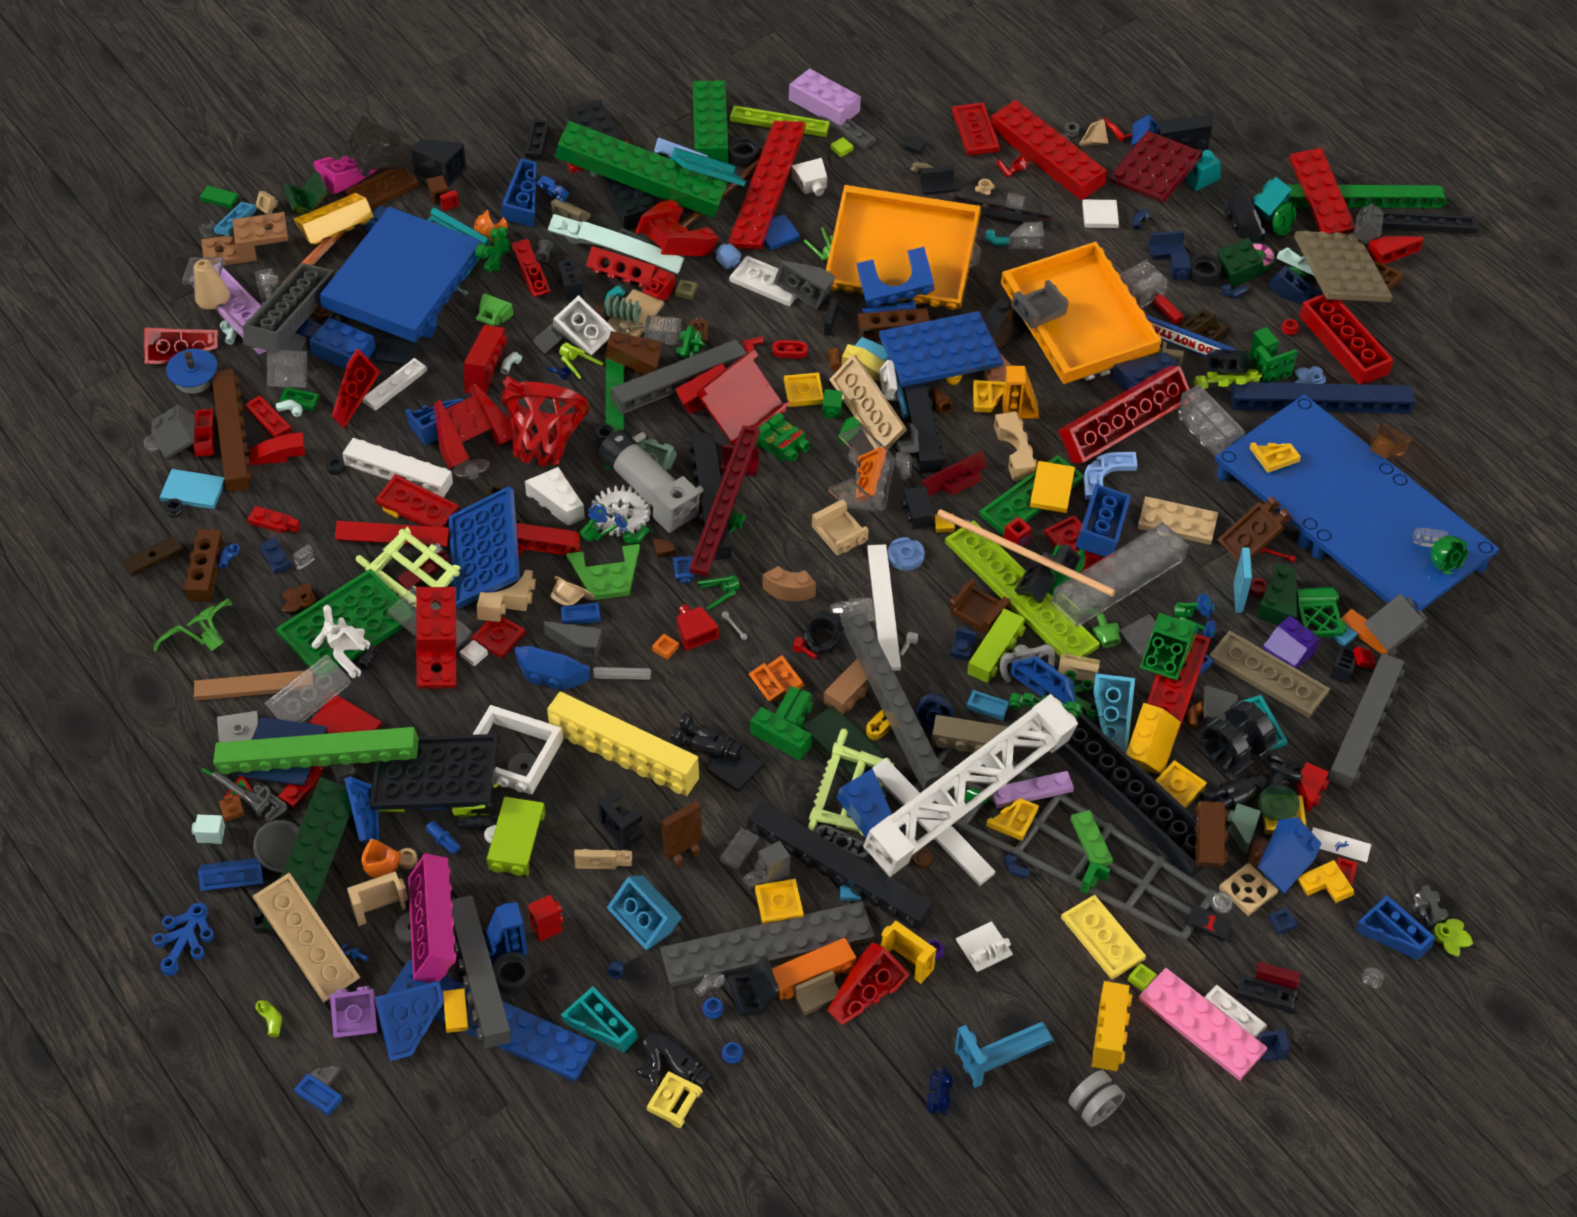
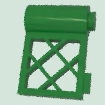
[1296,587,1347,637]

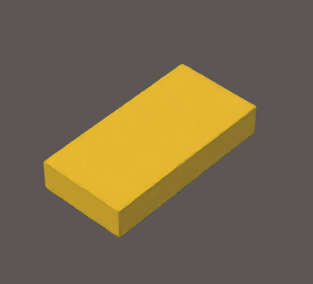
[443,988,468,1033]

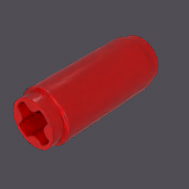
[1152,294,1184,326]

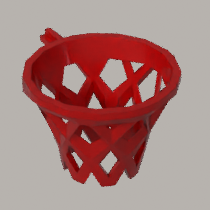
[501,376,590,467]

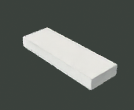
[1204,985,1267,1038]

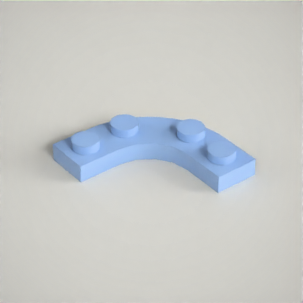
[1083,452,1137,500]

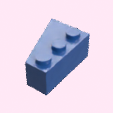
[405,398,464,446]
[484,902,528,964]

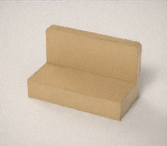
[1058,653,1100,683]

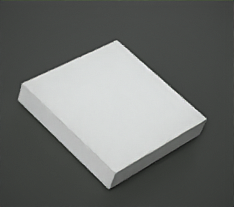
[1082,200,1119,228]

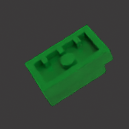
[1251,345,1298,383]

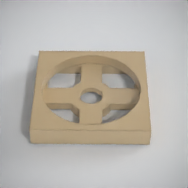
[1219,863,1278,917]

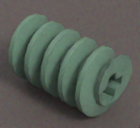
[603,294,642,323]

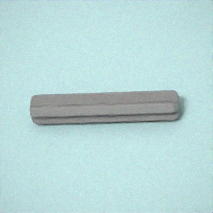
[593,667,651,680]

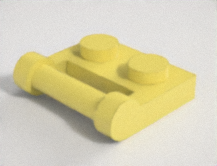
[647,1071,703,1128]

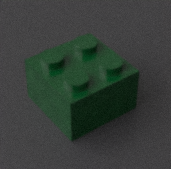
[1217,238,1264,288]

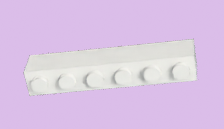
[342,438,453,498]

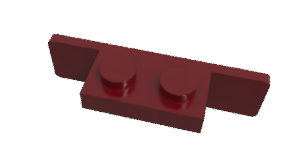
[922,451,987,496]

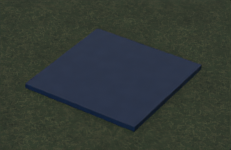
[237,717,327,786]

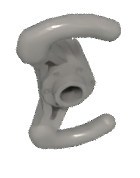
[1000,644,1055,683]

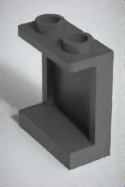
[1011,280,1069,329]
[1364,593,1428,656]

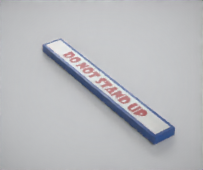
[1145,314,1238,357]

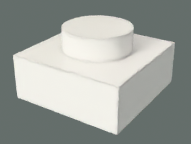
[460,640,488,666]

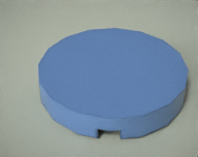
[887,537,925,571]

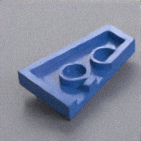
[345,776,379,844]

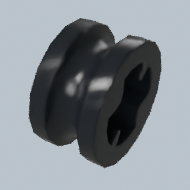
[165,498,183,517]

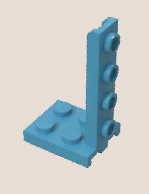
[955,1022,1054,1088]

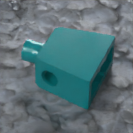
[1185,150,1221,191]

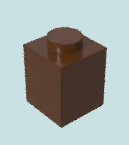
[426,175,449,205]

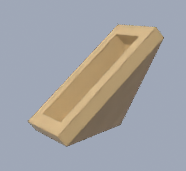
[1079,119,1108,147]

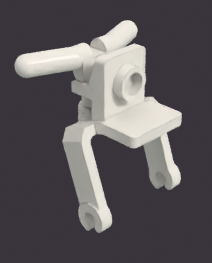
[312,605,370,678]

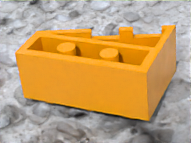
[1002,366,1039,419]

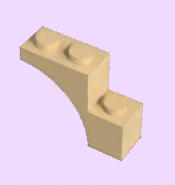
[477,570,536,622]

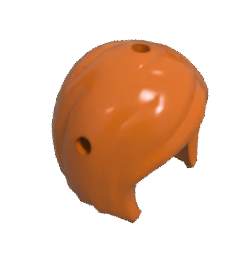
[474,210,508,243]
[362,839,401,878]

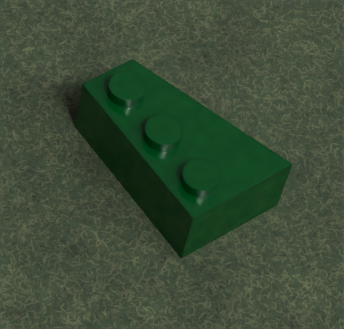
[1257,563,1297,625]

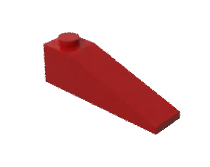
[143,327,218,364]
[332,349,380,428]

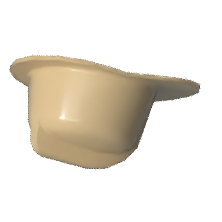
[551,576,594,606]

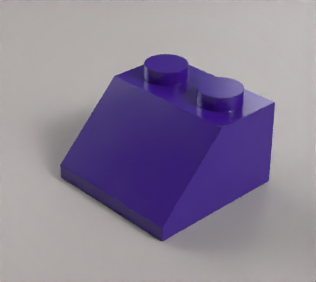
[1262,616,1320,669]

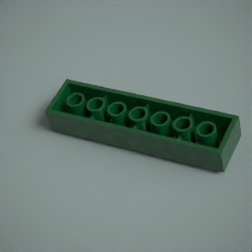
[261,777,352,932]

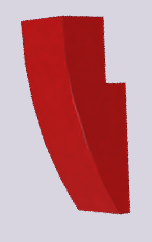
[193,409,215,457]
[250,432,305,465]

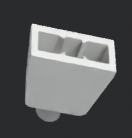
[791,158,827,196]

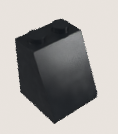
[411,139,467,187]

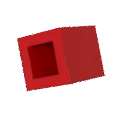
[1004,517,1032,547]

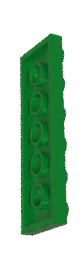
[979,455,1084,536]

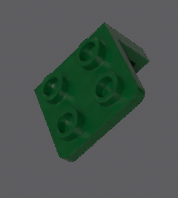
[284,171,328,215]

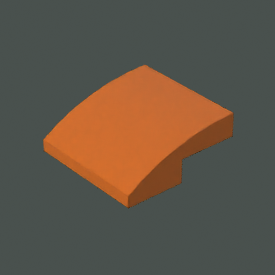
[749,655,804,703]

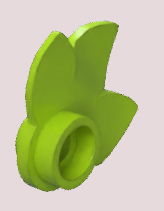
[1433,919,1473,957]

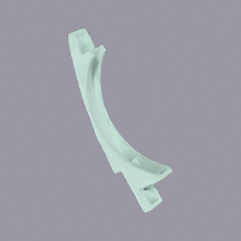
[548,214,684,274]

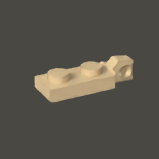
[574,849,632,870]

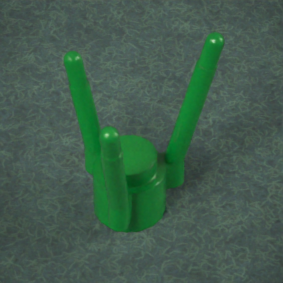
[698,575,739,610]

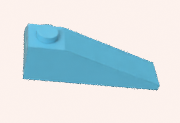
[1093,673,1135,753]

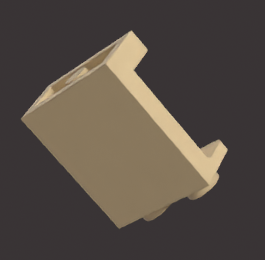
[812,499,869,556]
[347,871,408,926]

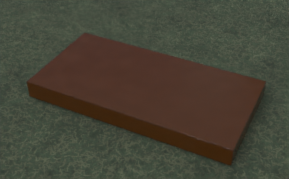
[344,163,420,209]

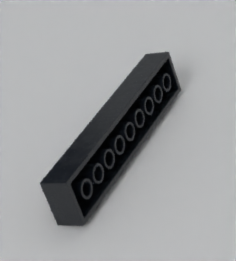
[569,99,655,230]
[1055,714,1205,877]

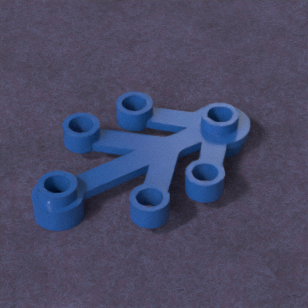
[152,903,214,976]

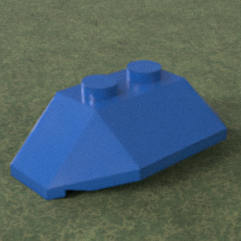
[515,646,591,691]
[1011,656,1076,704]

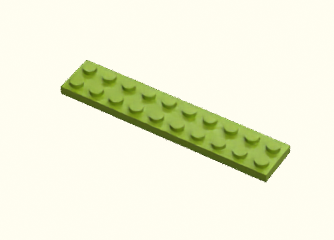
[945,520,1100,657]

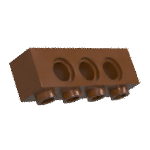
[857,308,930,340]
[183,529,224,602]

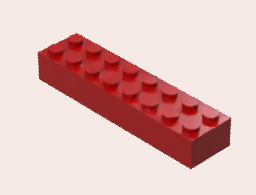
[991,100,1107,201]
[1058,366,1193,463]

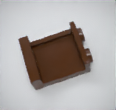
[949,578,1011,635]

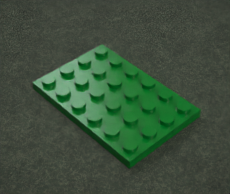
[275,568,416,681]

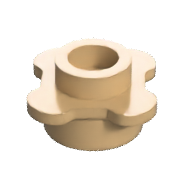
[975,179,995,195]

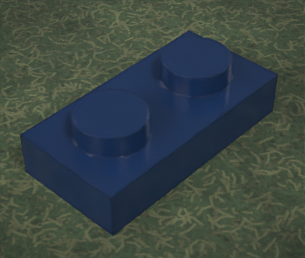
[258,537,292,575]

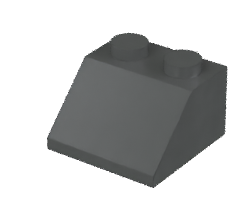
[151,404,194,459]

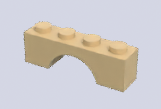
[994,412,1038,481]

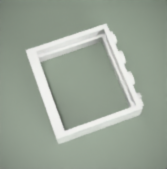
[473,705,564,795]

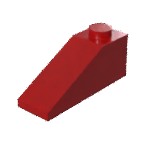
[1367,236,1424,264]

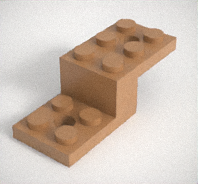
[201,212,289,267]

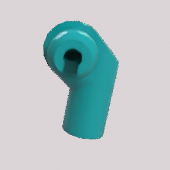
[604,286,626,303]

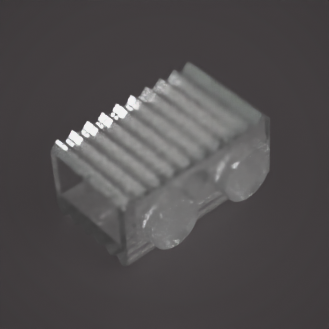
[644,315,682,345]

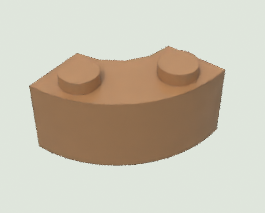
[763,566,816,602]

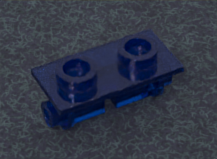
[926,1066,953,1116]

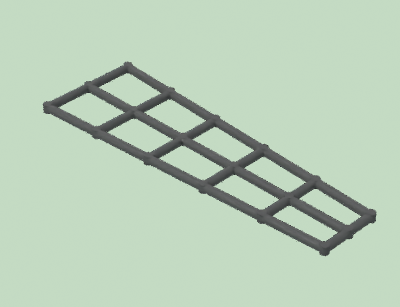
[914,748,1217,943]

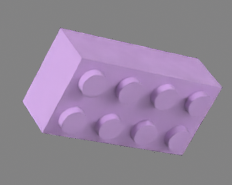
[789,68,861,126]

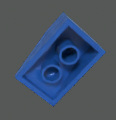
[1258,817,1322,893]

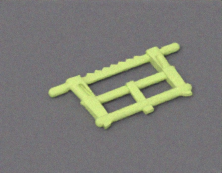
[356,527,461,608]
[808,729,895,836]

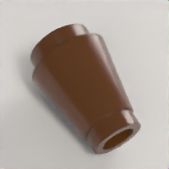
[931,389,953,414]

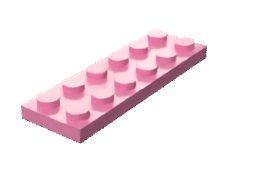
[1138,968,1267,1081]

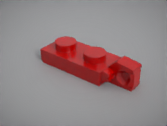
[247,506,301,533]
[278,766,325,809]

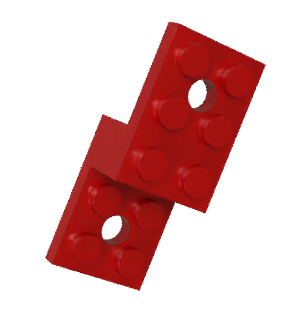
[416,587,456,689]

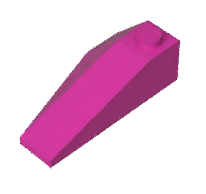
[313,154,387,194]

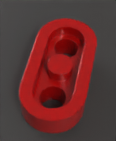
[772,340,808,359]

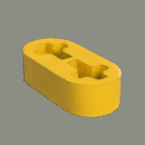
[866,710,891,740]

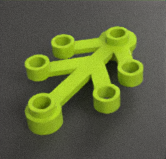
[1194,369,1262,389]

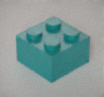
[1252,177,1292,223]

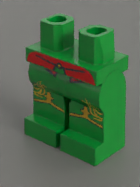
[757,412,810,462]

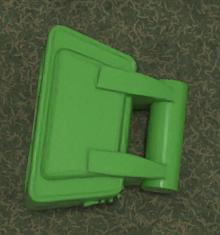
[476,294,514,326]

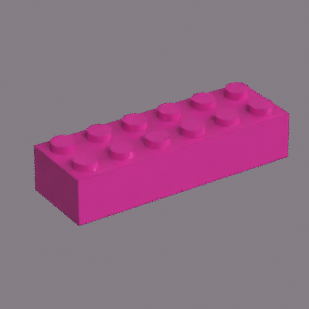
[408,853,456,983]

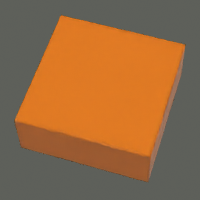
[652,634,679,660]

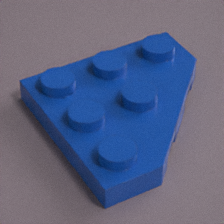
[375,981,444,1061]

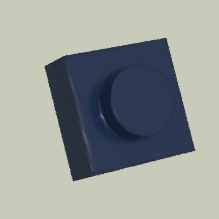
[1268,907,1298,935]

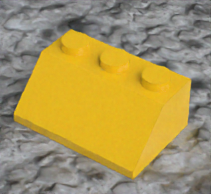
[1126,703,1181,775]

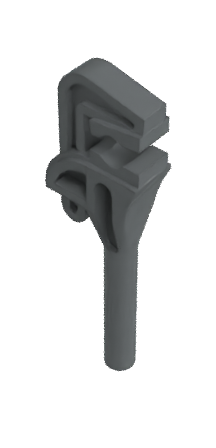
[211,771,287,822]

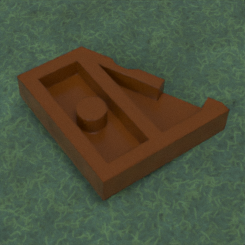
[1374,261,1404,291]

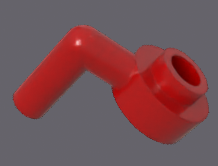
[995,155,1028,178]
[742,336,764,360]

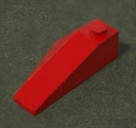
[827,942,910,1025]

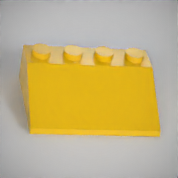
[294,193,374,245]

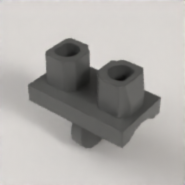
[1411,885,1448,929]

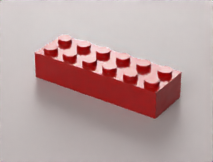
[1299,294,1394,385]

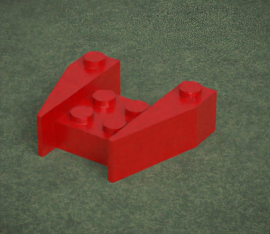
[635,199,719,256]
[434,384,513,469]

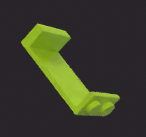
[487,797,545,876]

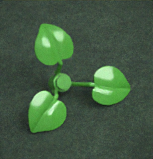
[154,599,232,652]

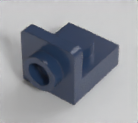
[950,628,976,661]

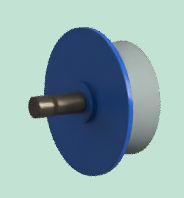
[166,349,217,394]

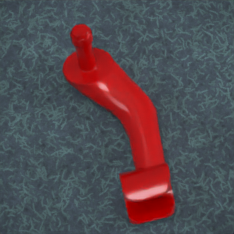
[1098,117,1132,142]

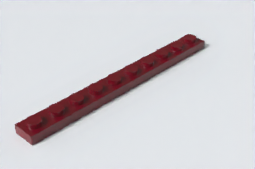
[689,425,760,577]

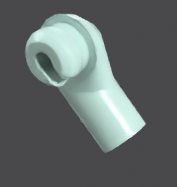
[276,400,303,417]

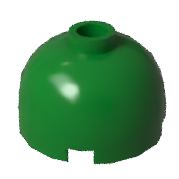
[1430,536,1469,575]

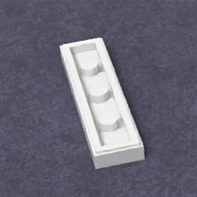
[363,358,427,411]

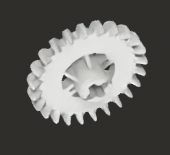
[591,485,651,536]

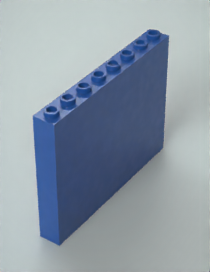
[320,207,482,343]

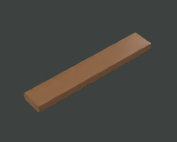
[194,670,314,701]

